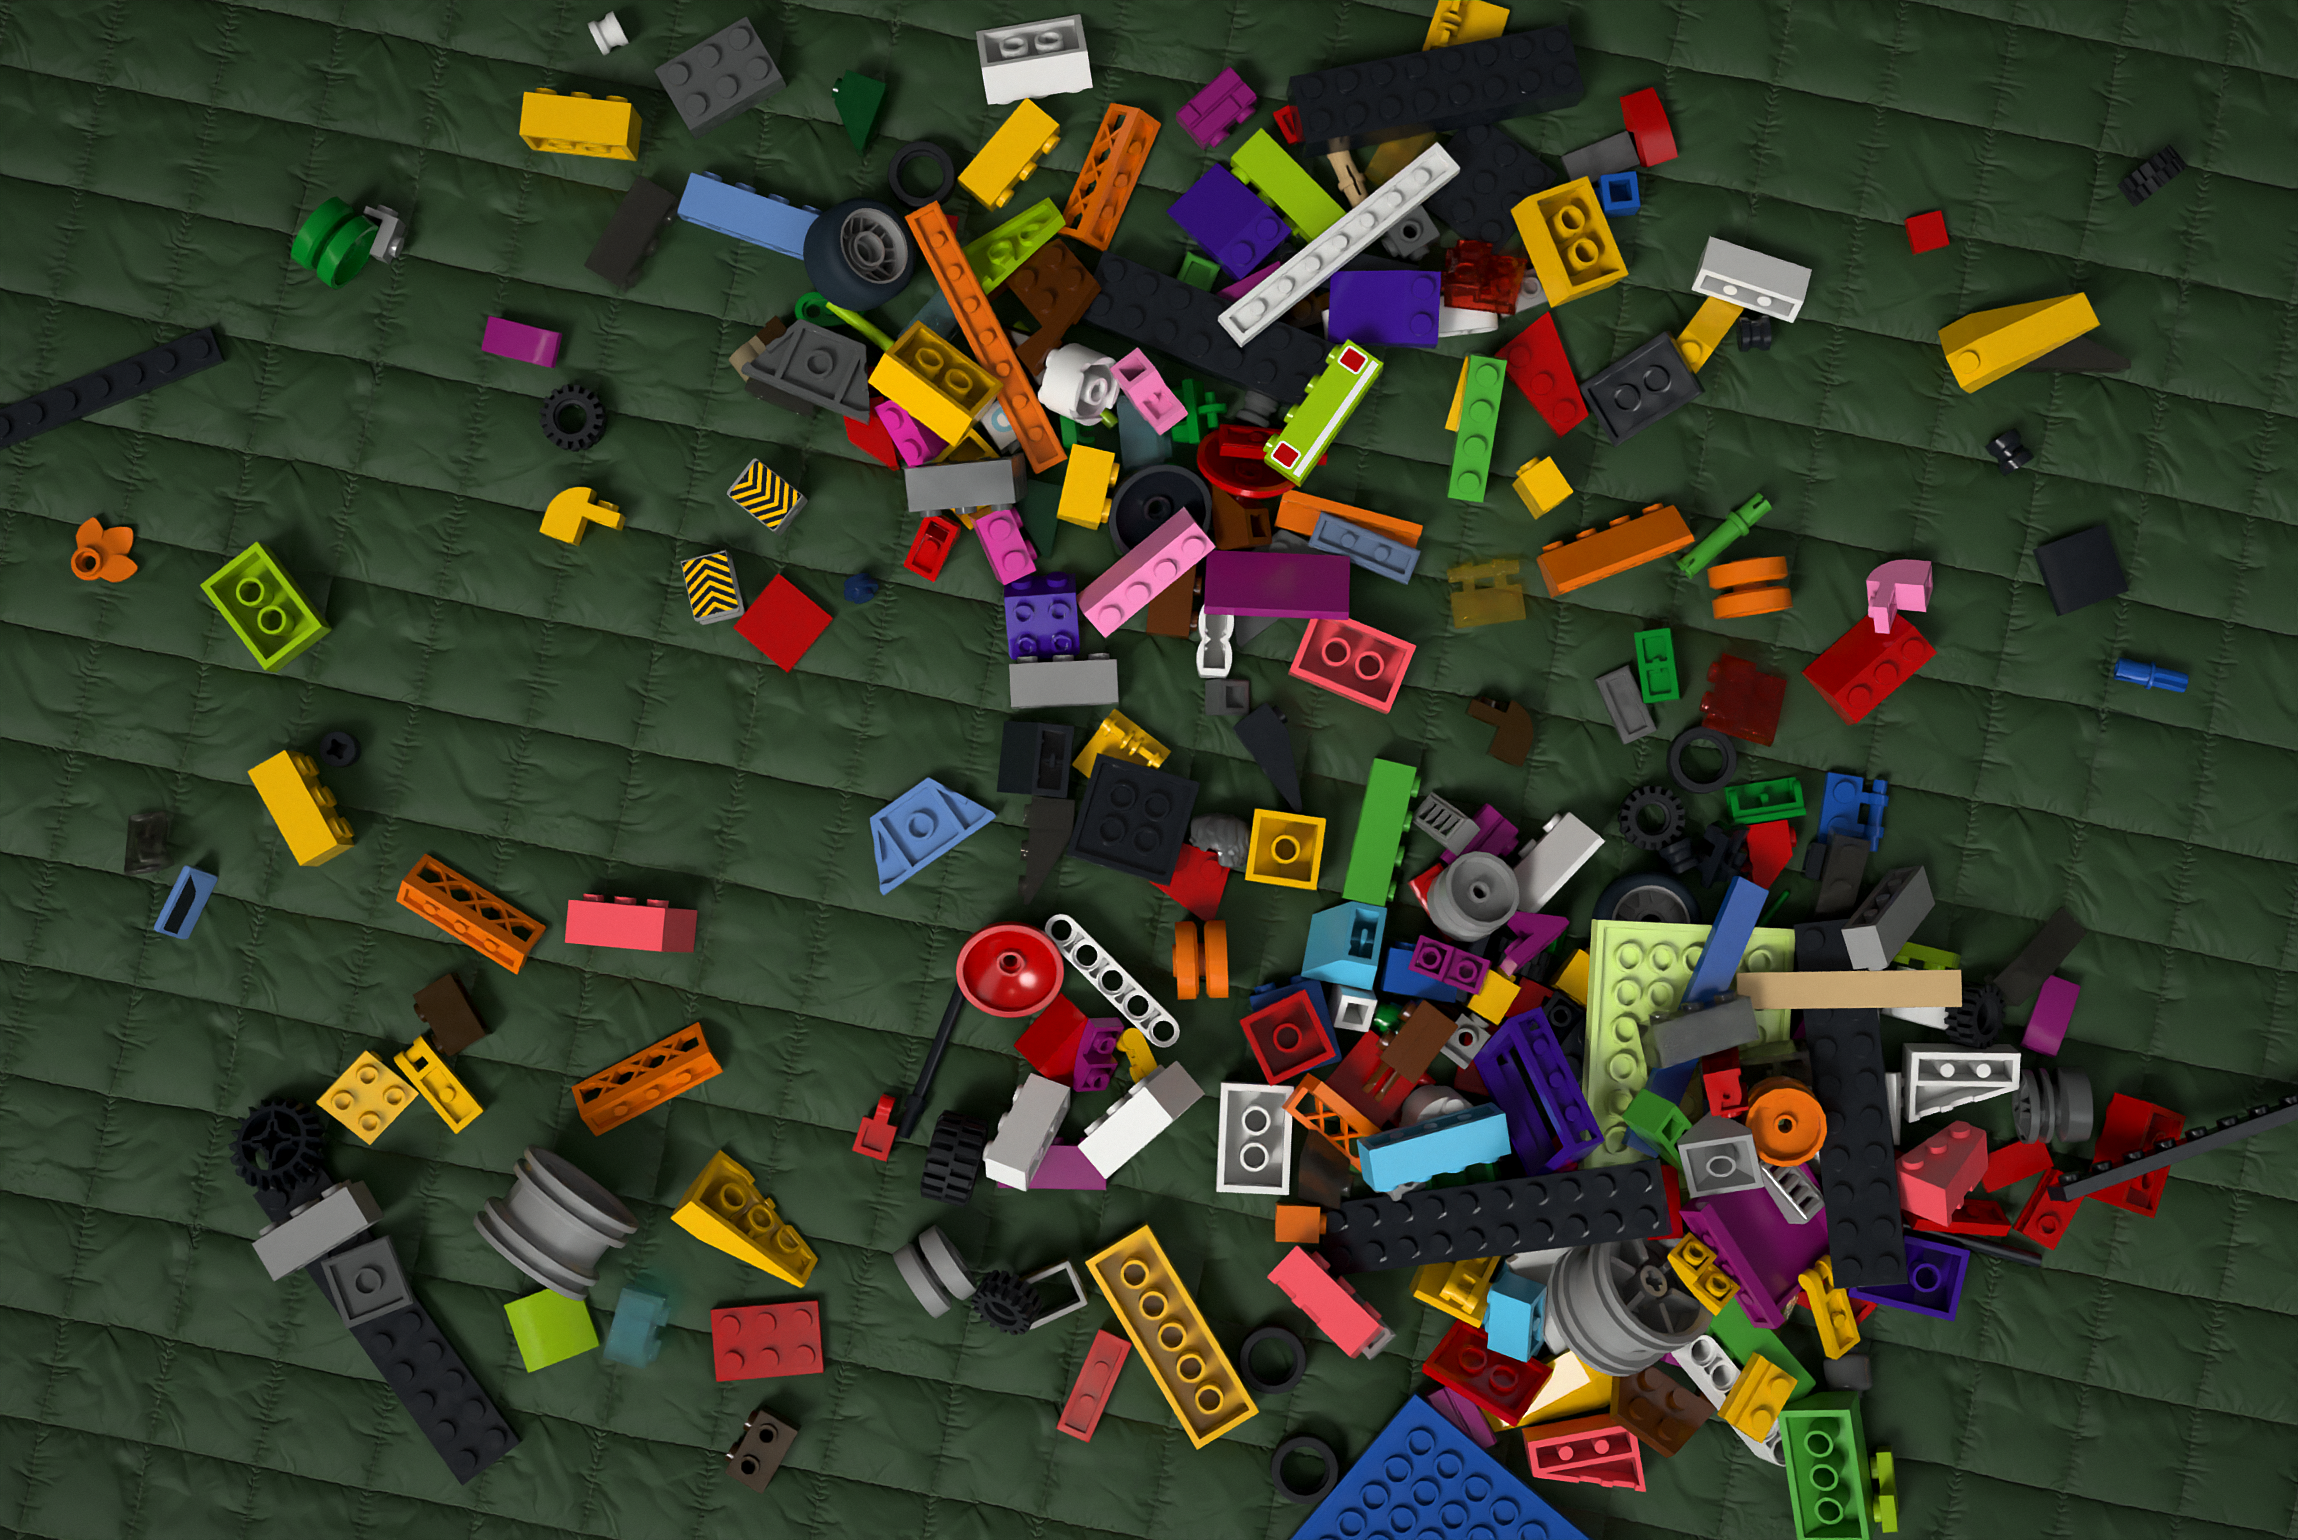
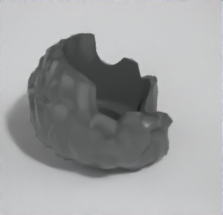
[1189,813,1252,868]

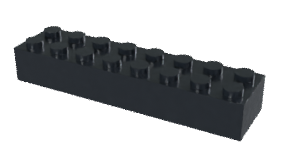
[1286,24,1584,159]
[1079,250,1336,409]

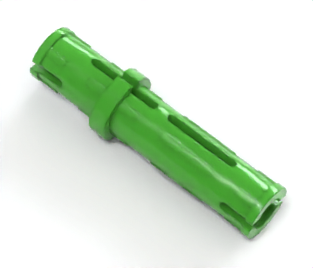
[1676,492,1772,579]

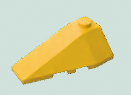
[1938,292,2101,394]
[1480,1348,1612,1432]

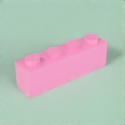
[1076,507,1216,638]

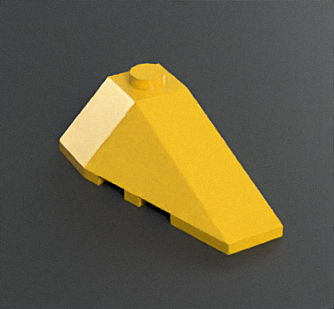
[670,1150,818,1288]

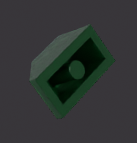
[831,69,889,158]

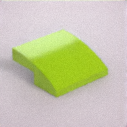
[504,1288,601,1373]

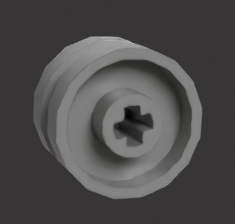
[1427,851,1520,942]
[892,1224,978,1319]

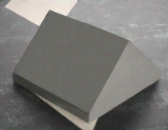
[1677,1110,1764,1198]

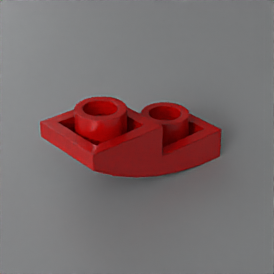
[1619,87,1678,167]

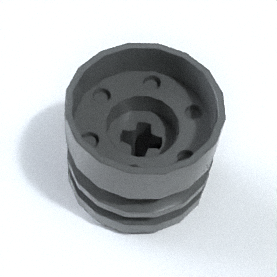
[2012,1066,2093,1144]

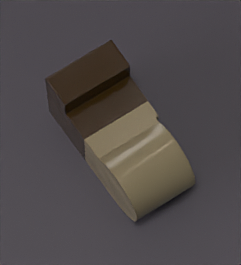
[729,315,787,383]

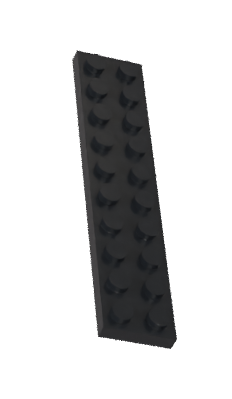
[1793,919,1910,1289]
[1319,1159,1673,1276]
[253,1160,523,1486]

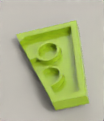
[961,197,1066,296]
[1892,942,1961,970]

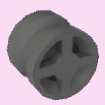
[1236,390,1279,428]

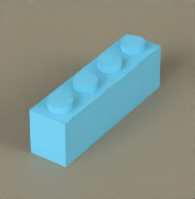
[1357,1102,1511,1192]

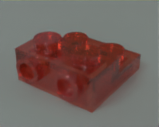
[1440,239,1528,315]
[1699,653,1787,747]

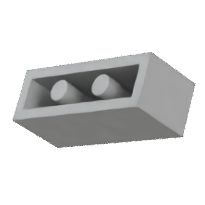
[1009,653,1119,709]

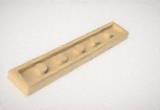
[1737,970,1962,1010]

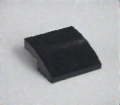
[2032,524,2129,617]

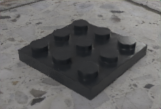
[1419,123,1558,261]
[1066,753,1201,887]

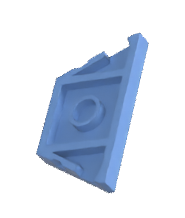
[870,777,997,896]

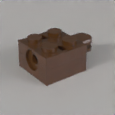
[1361,997,1459,1103]

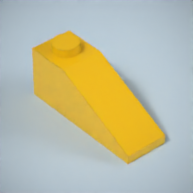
[1676,296,1745,374]

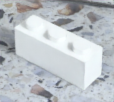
[1691,236,1812,323]
[982,1073,1070,1192]

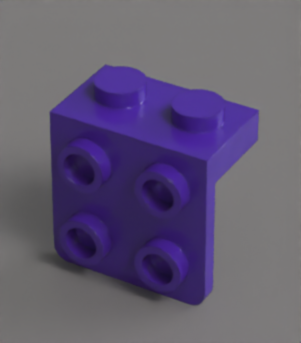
[1004,571,1080,660]

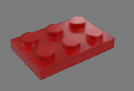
[710,1299,825,1382]
[1422,1318,1553,1427]

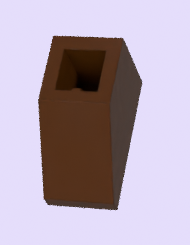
[1208,481,1273,551]
[1146,565,1202,639]

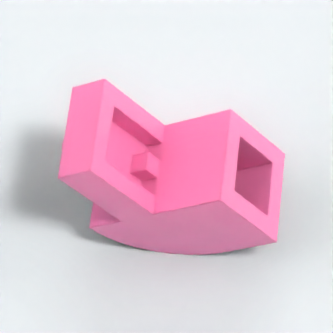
[1109,347,1188,435]
[1866,559,1933,634]

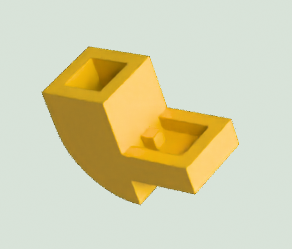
[539,487,626,546]

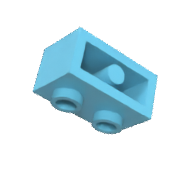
[1485,1271,1547,1363]

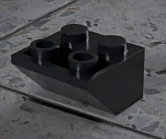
[997,721,1075,799]
[1513,990,1586,1083]

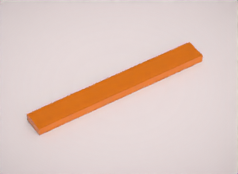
[905,200,1068,475]

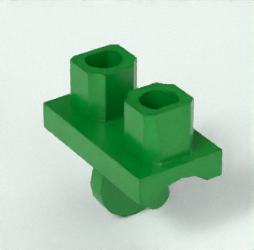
[1170,378,1227,446]

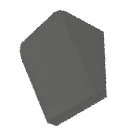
[1205,679,1249,716]

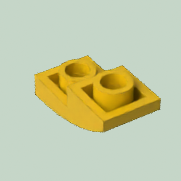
[1667,1232,1741,1316]

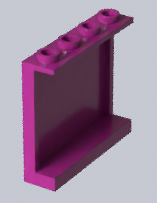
[1679,1156,1830,1329]

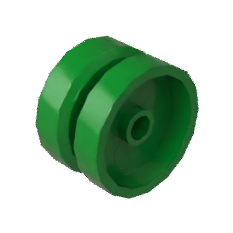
[291,196,379,290]

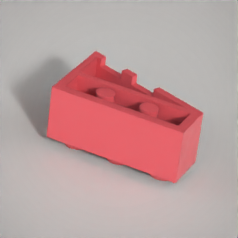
[565,894,697,953]
[1896,1120,1988,1227]
[1267,1245,1385,1359]
[1522,1413,1646,1492]

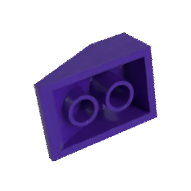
[1166,163,1292,283]
[1327,270,1441,349]
[1847,1234,1970,1322]

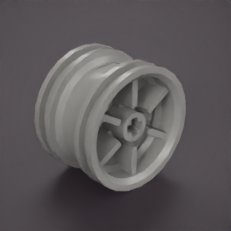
[473,1144,640,1301]
[1548,1232,1713,1377]

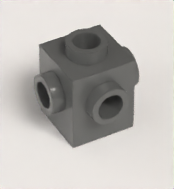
[1382,205,1440,263]

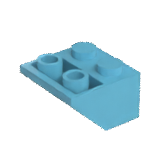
[1301,901,1387,991]

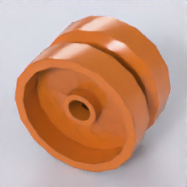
[1707,556,1793,619]
[1172,920,1228,1000]
[1740,1076,1827,1167]

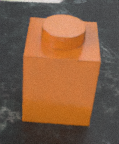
[1274,1202,1327,1243]

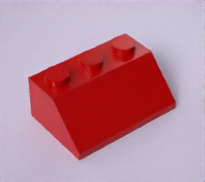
[1801,613,1937,726]
[2085,1092,2186,1219]

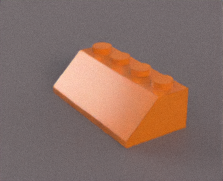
[1536,502,1695,598]

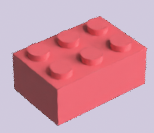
[1288,618,1416,715]

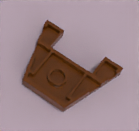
[983,238,1102,377]
[1610,1365,1717,1458]

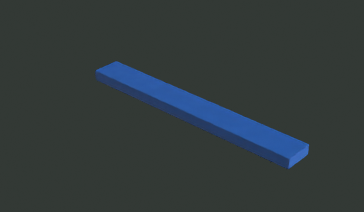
[1621,876,1769,1159]

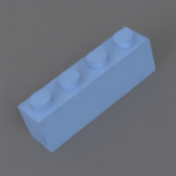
[677,171,823,261]

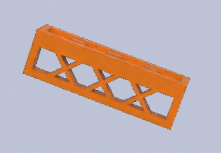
[1057,103,1161,252]
[1274,490,1423,549]
[396,853,546,974]
[571,1022,724,1137]
[1282,1073,1382,1173]

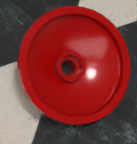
[1197,426,1296,499]
[956,921,1064,1018]

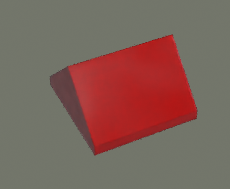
[1013,992,1089,1088]

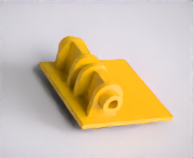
[1422,0,1510,51]
[1072,709,1171,778]
[316,1049,419,1145]

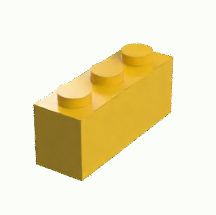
[958,97,1061,212]

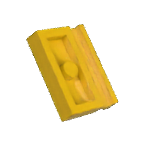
[1717,1352,1798,1444]

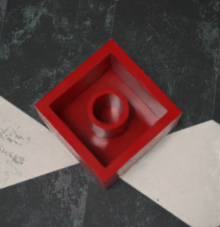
[1238,988,1336,1087]

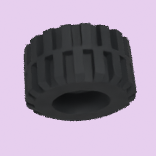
[920,1109,989,1208]

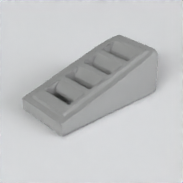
[1411,792,1480,856]
[1758,1158,1825,1224]

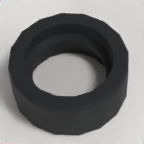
[888,141,957,211]
[1666,726,1737,794]
[1238,1323,1307,1395]
[1270,1432,1339,1504]

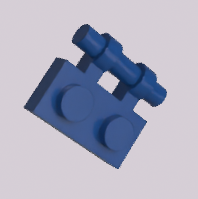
[1815,772,1889,852]

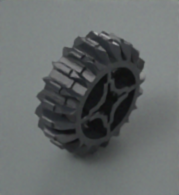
[228,1096,328,1193]

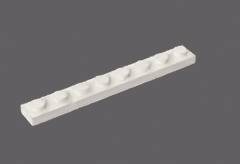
[1218,142,1461,347]

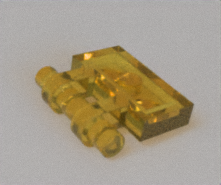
[1447,558,1526,630]

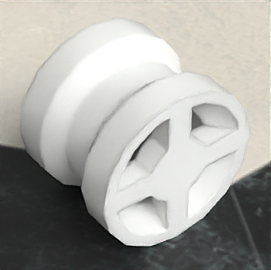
[587,11,629,56]

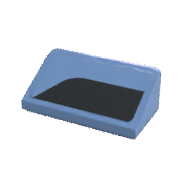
[154,865,218,939]

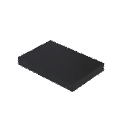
[1578,330,1706,448]

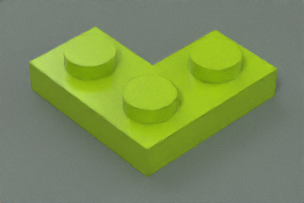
[1870,1446,1900,1533]

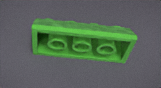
[1778,1391,1878,1540]

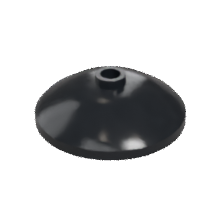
[1107,462,1212,555]

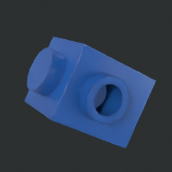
[1593,171,1641,219]

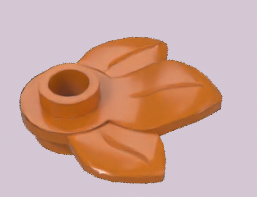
[71,517,138,583]

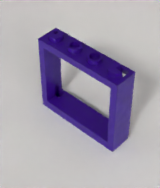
[1473,1006,1605,1176]

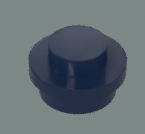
[843,573,879,604]

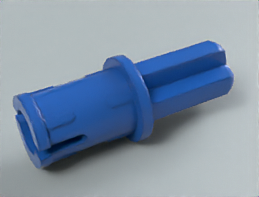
[2113,657,2189,693]

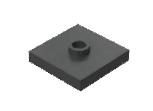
[321,1234,416,1329]

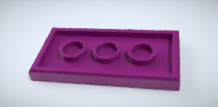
[1204,550,1350,620]

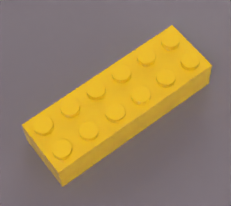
[1085,1221,1259,1450]

